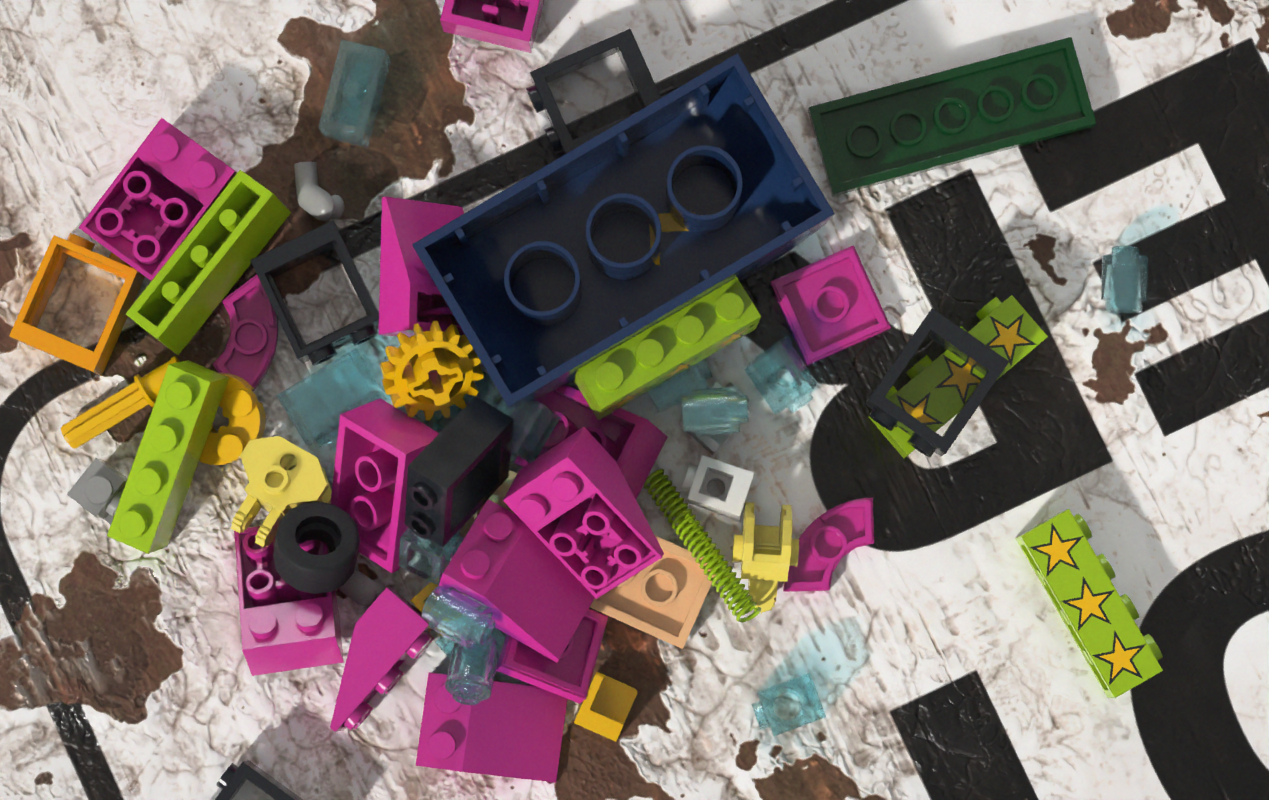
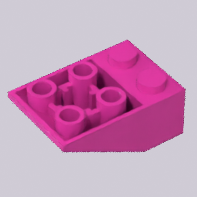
[440,0,545,53]
[79,117,237,281]
[379,197,465,337]
[503,427,664,599]
[234,526,344,676]
[330,587,435,732]

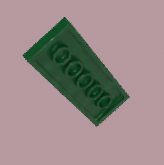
[808,37,1096,197]

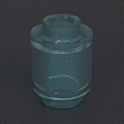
[1101,246,1148,313]
[681,386,749,436]
[422,586,495,650]
[445,631,500,705]

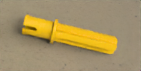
[61,356,180,448]

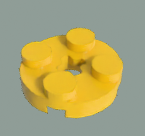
[199,373,266,465]

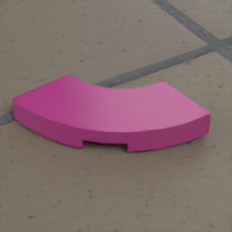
[213,275,278,391]
[783,497,874,592]

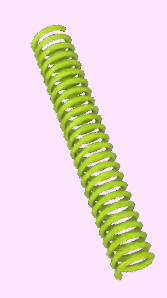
[644,469,761,622]

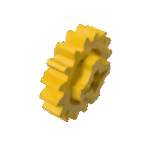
[380,321,484,421]

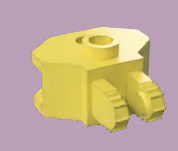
[231,436,332,548]
[732,502,799,614]

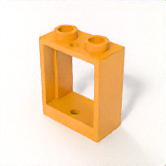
[9,233,145,376]

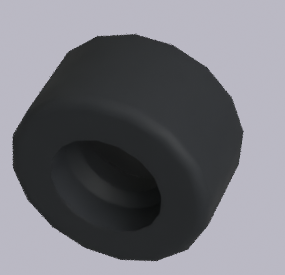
[273,501,360,594]

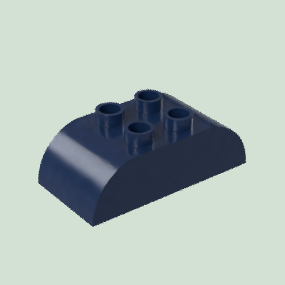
[412,53,835,408]

